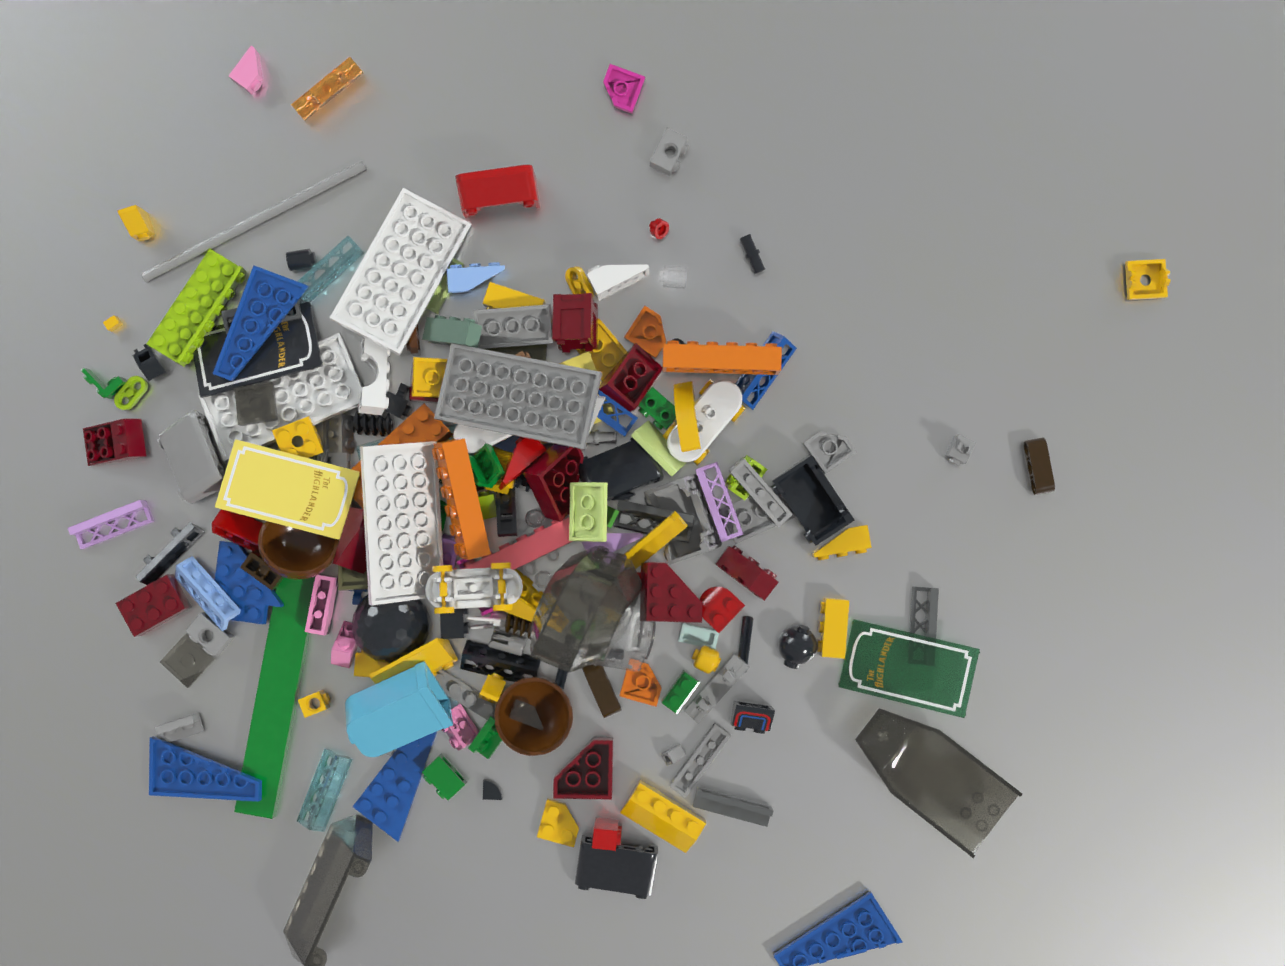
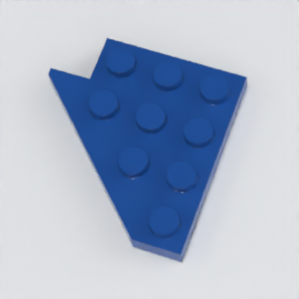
[214,541,284,624]

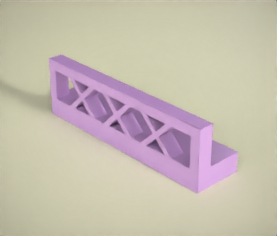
[695,462,743,542]
[68,500,154,549]

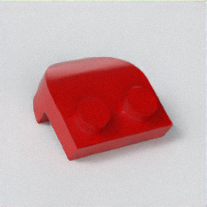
[699,587,745,633]

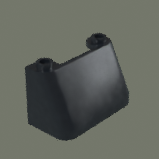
[578,437,664,501]
[771,454,855,546]
[575,835,658,899]

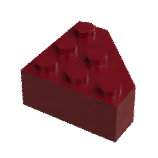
[523,444,584,522]
[715,545,779,601]
[640,562,703,623]
[553,737,613,800]

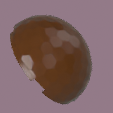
[258,521,339,580]
[495,677,573,756]

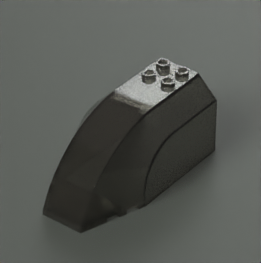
[529,546,643,673]
[855,708,1022,858]

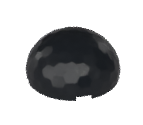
[352,595,430,663]

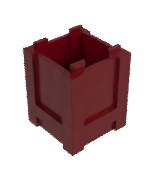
[552,293,598,353]

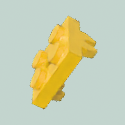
[1125,259,1171,300]
[272,416,324,458]

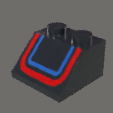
[730,701,775,734]

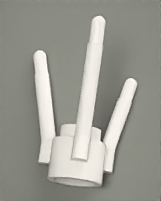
[466,611,506,629]

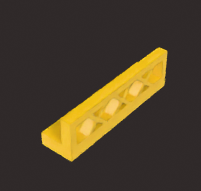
[614,511,688,573]

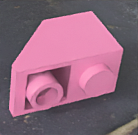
[331,621,358,669]

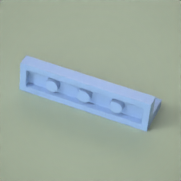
[175,556,241,631]

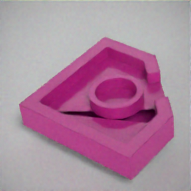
[603,64,645,114]

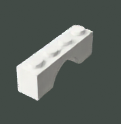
[358,337,390,415]

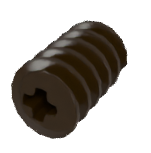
[504,613,545,641]

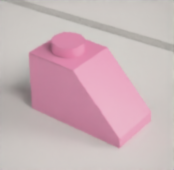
[229,46,263,95]

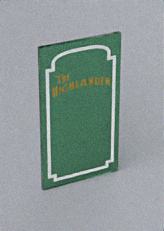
[838,619,980,718]

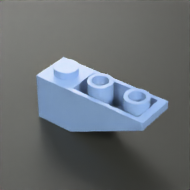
[446,262,505,293]

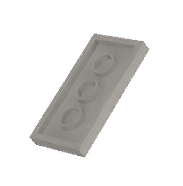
[473,304,554,349]
[720,486,796,544]

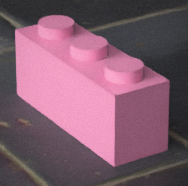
[305,574,338,635]

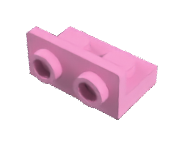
[441,704,479,751]

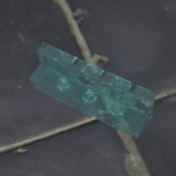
[297,236,364,302]
[297,749,352,832]

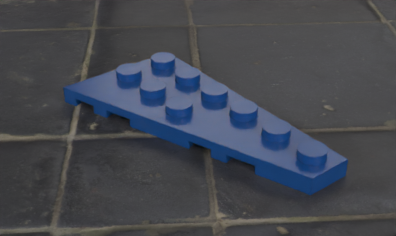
[213,265,309,381]
[353,731,437,842]
[149,736,262,802]
[773,891,903,966]

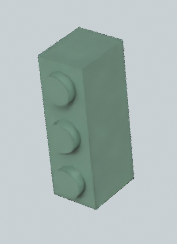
[422,315,482,348]

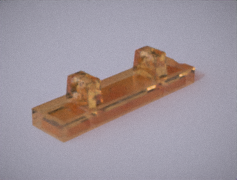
[291,57,363,121]

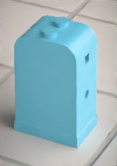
[345,661,453,757]

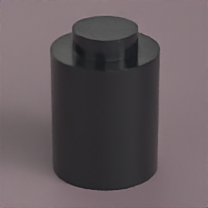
[286,249,316,271]

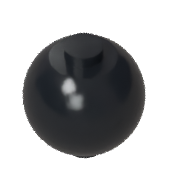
[778,625,817,669]

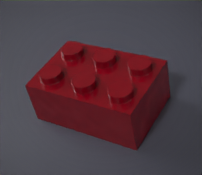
[115,574,192,637]

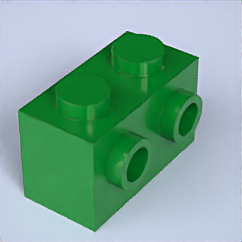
[638,387,676,430]

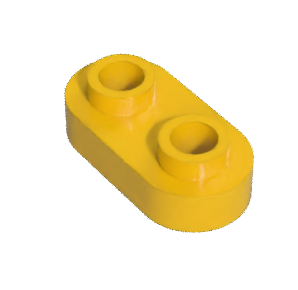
[565,266,594,296]

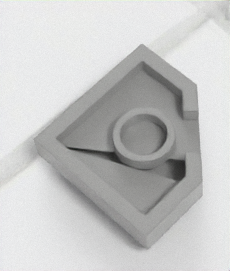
[803,432,856,474]

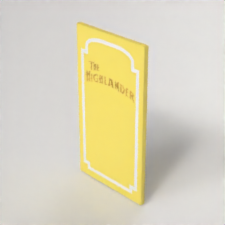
[215,439,360,540]

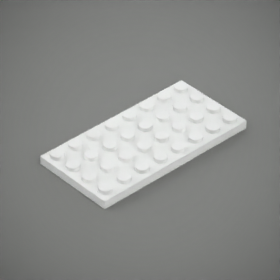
[330,188,471,356]
[198,333,363,463]
[360,441,443,605]

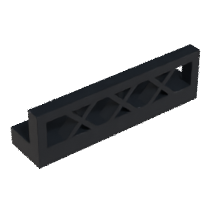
[460,640,541,682]

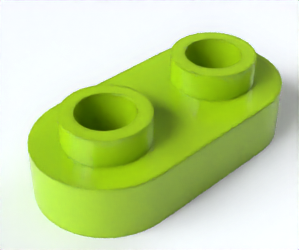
[114,376,148,410]

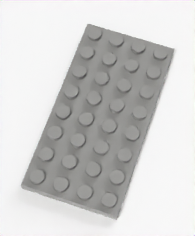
[434,343,602,450]

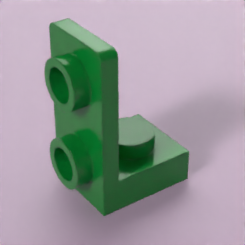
[81,368,127,399]

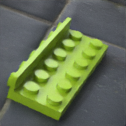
[146,248,246,367]

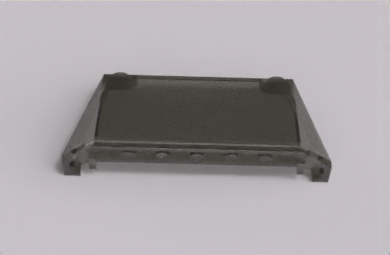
[283,814,374,966]

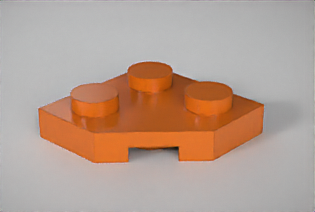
[624,305,666,359]
[619,659,662,707]

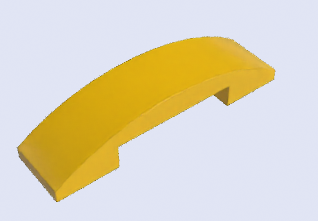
[674,381,701,452]

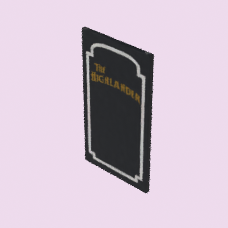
[193,302,323,398]

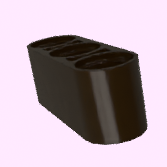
[1024,437,1055,495]
[582,659,622,718]

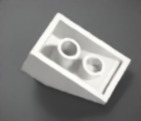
[587,264,649,301]

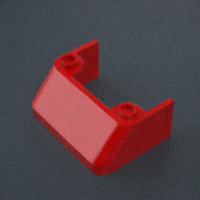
[455,165,540,218]

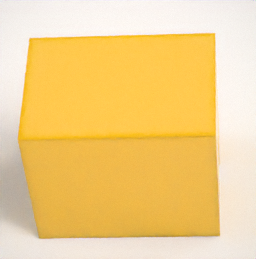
[103,315,123,332]

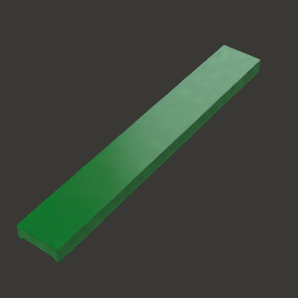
[234,573,321,819]

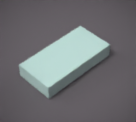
[678,622,719,650]

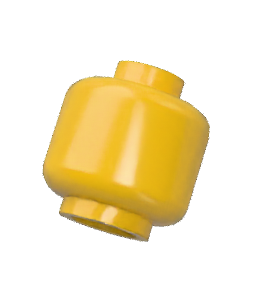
[691,645,721,674]

